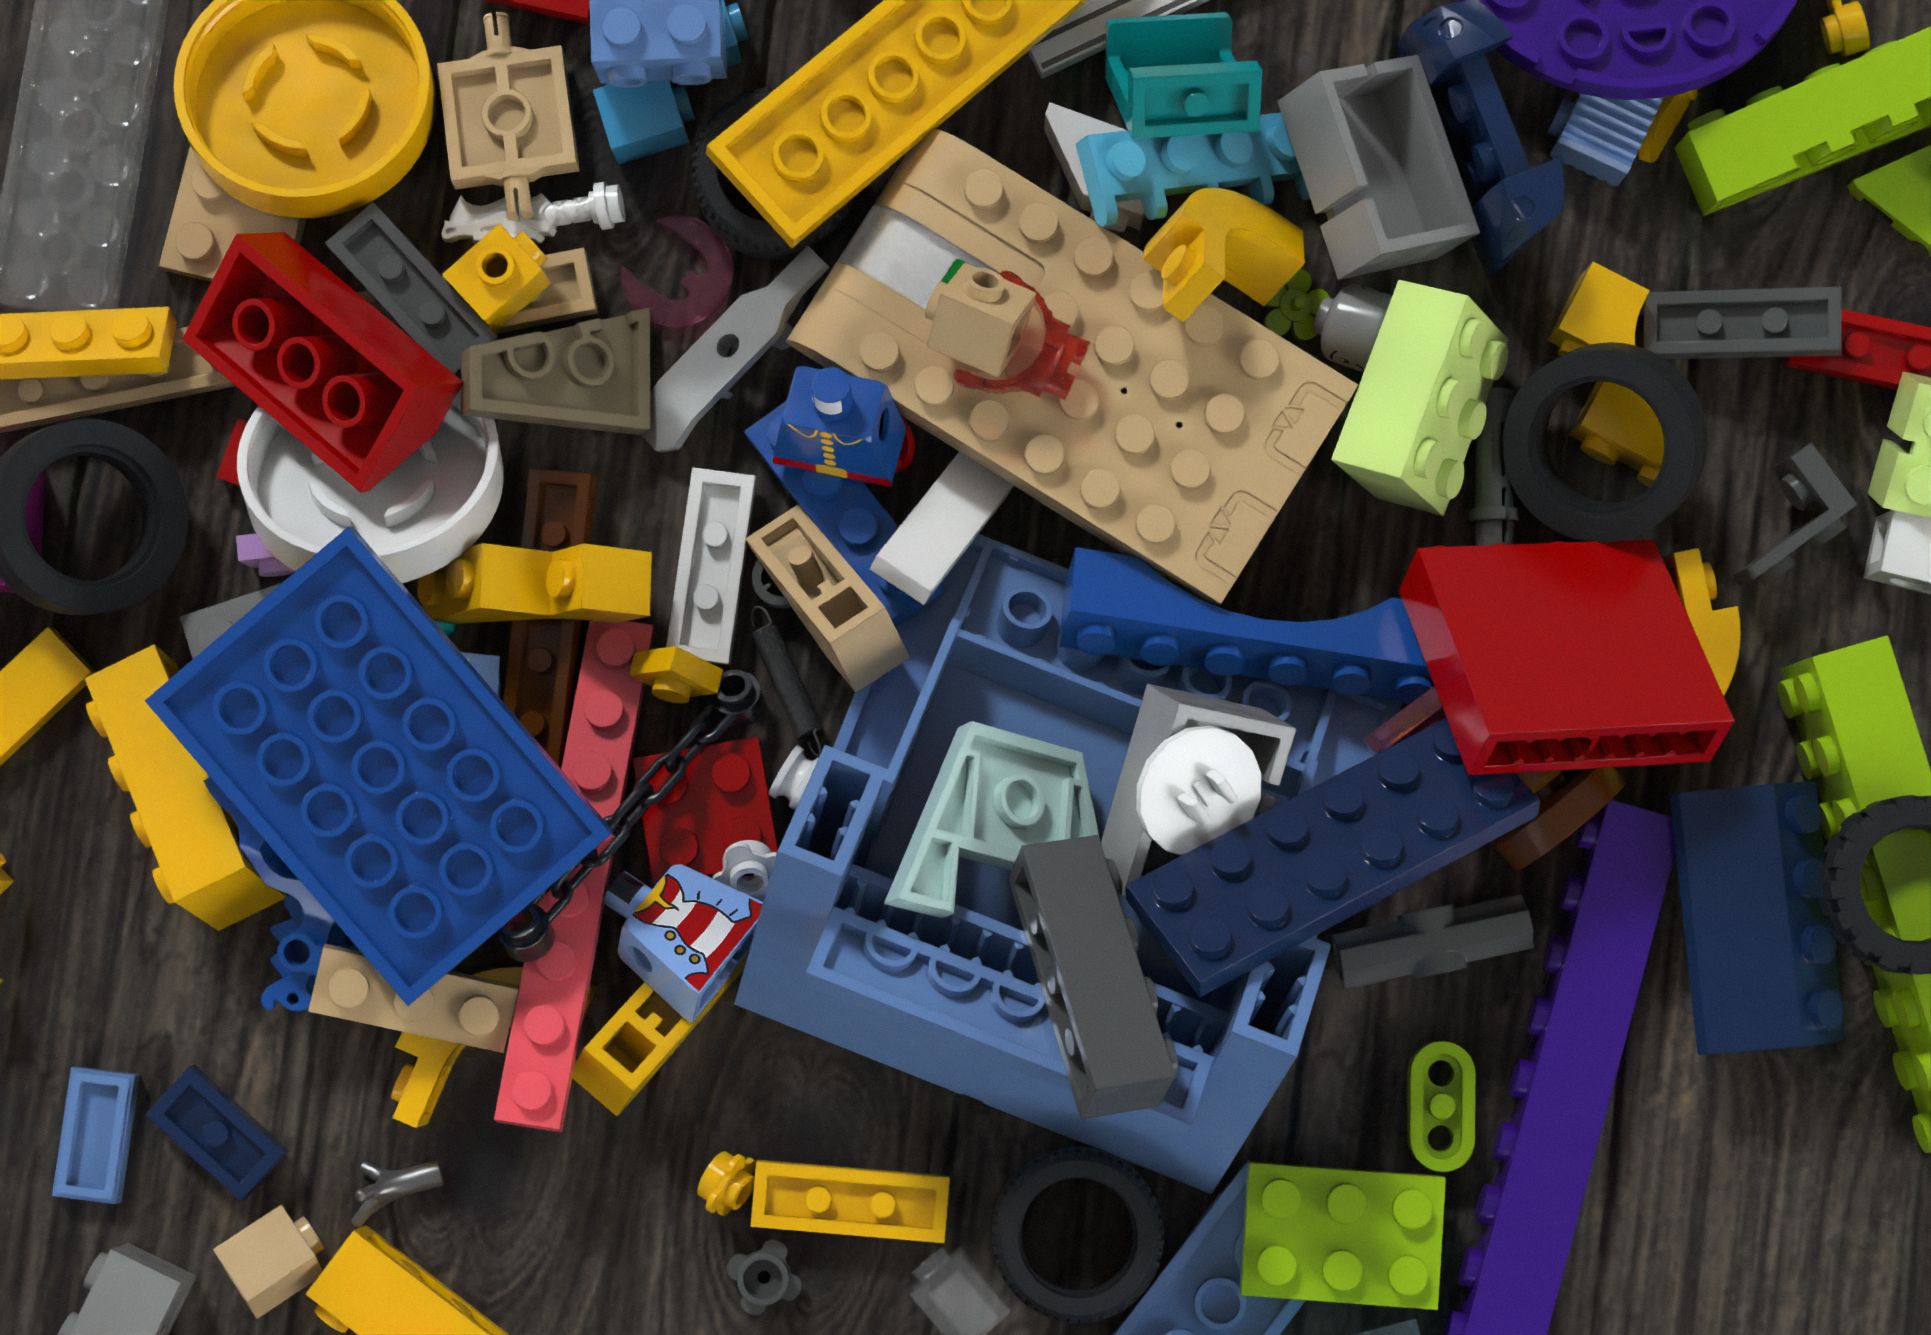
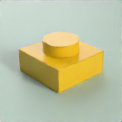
[629,646,723,703]

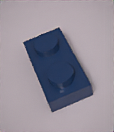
[146,1065,289,1202]

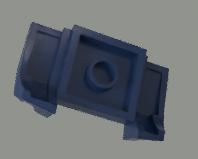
[1396,0,1564,278]

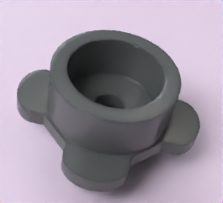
[727,1239,802,1315]

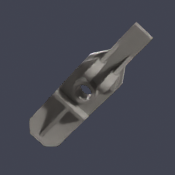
[642,245,830,453]

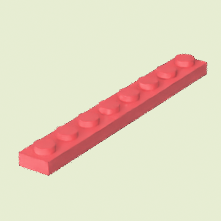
[494,620,655,1133]

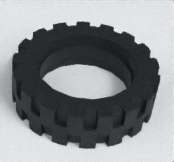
[1818,795,1931,974]

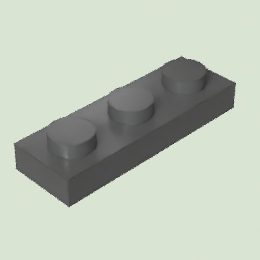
[325,202,499,379]
[1644,286,1842,359]

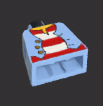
[604,864,763,1024]

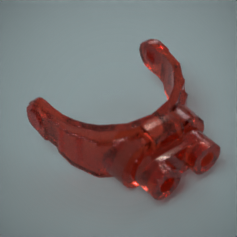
[953,270,1091,400]

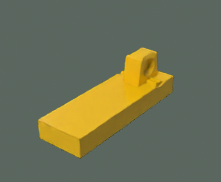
[0,627,96,766]

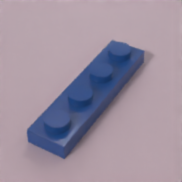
[744,401,945,627]

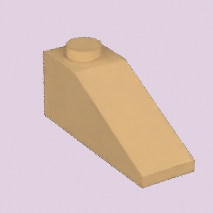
[745,505,910,693]

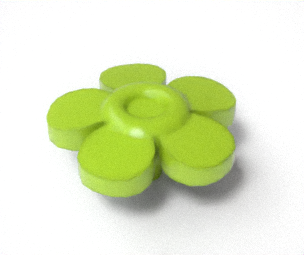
[1263,269,1330,342]

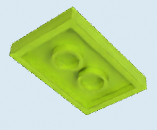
[1239,1161,1446,1310]

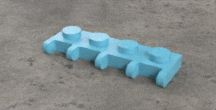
[1076,113,1310,227]

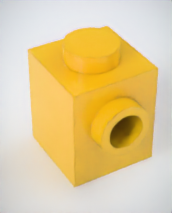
[442,223,551,333]

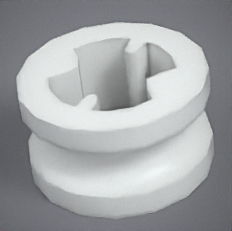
[768,745,819,810]

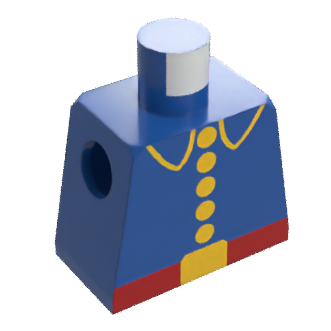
[773,366,906,487]

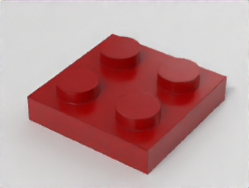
[632,736,779,885]

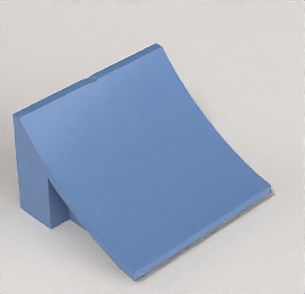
[734,534,1402,1194]

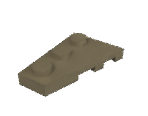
[461,307,650,435]

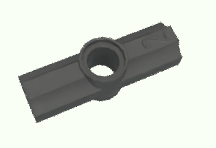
[1331,894,1534,988]

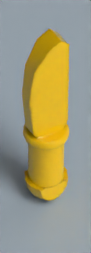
[1638,89,1698,163]

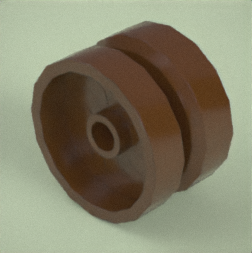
[1493,767,1627,871]

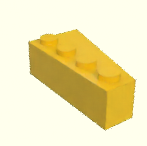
[84,644,287,931]

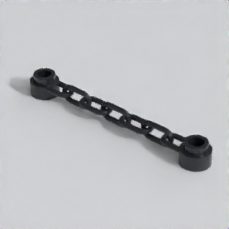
[497,670,765,962]

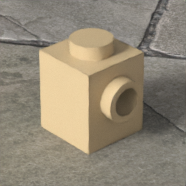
[925,263,1036,377]
[213,1205,325,1319]

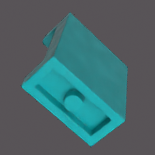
[1105,12,1262,139]

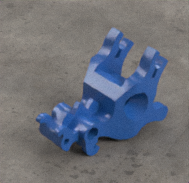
[203,777,360,1011]

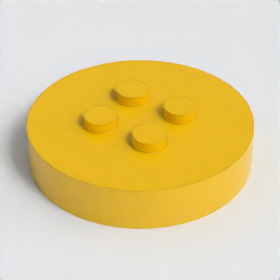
[174,0,436,218]

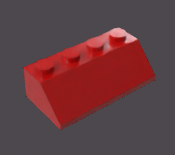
[182,232,464,493]

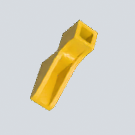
[1547,262,1664,487]
[417,543,652,624]

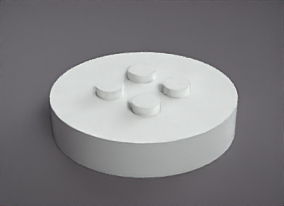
[237,388,504,583]

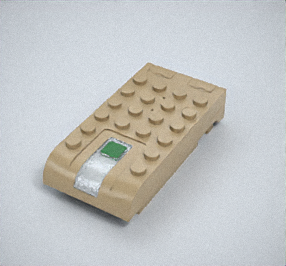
[785,128,1358,607]

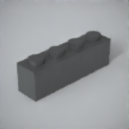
[1008,835,1178,1120]

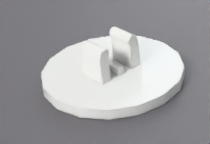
[1136,725,1261,856]

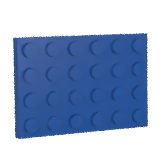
[145,527,614,1006]

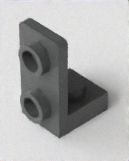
[1733,443,1858,586]

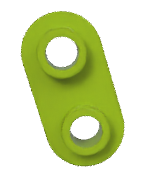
[1407,1041,1476,1172]

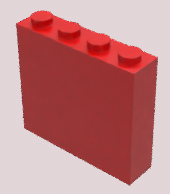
[1399,539,1734,776]

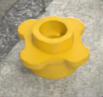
[697,1151,756,1216]

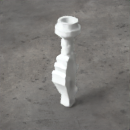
[441,182,626,244]

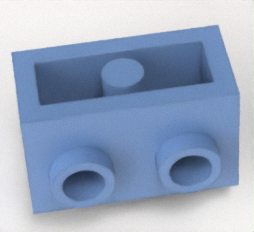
[589,0,727,88]

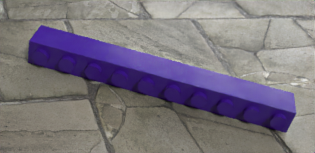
[1442,800,1676,1335]

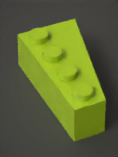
[1674,26,1931,216]

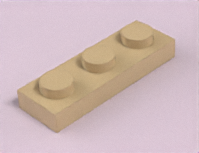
[308,943,519,1053]

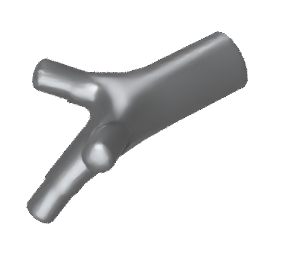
[351,1160,444,1228]

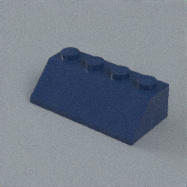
[1669,781,1846,1055]

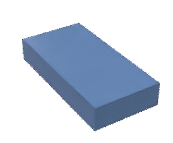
[52,1066,140,1204]

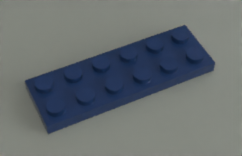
[1126,718,1540,997]

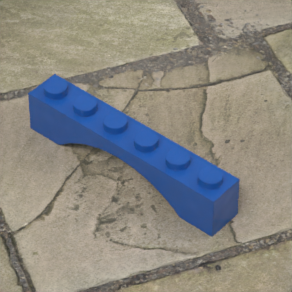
[1059,547,1440,706]

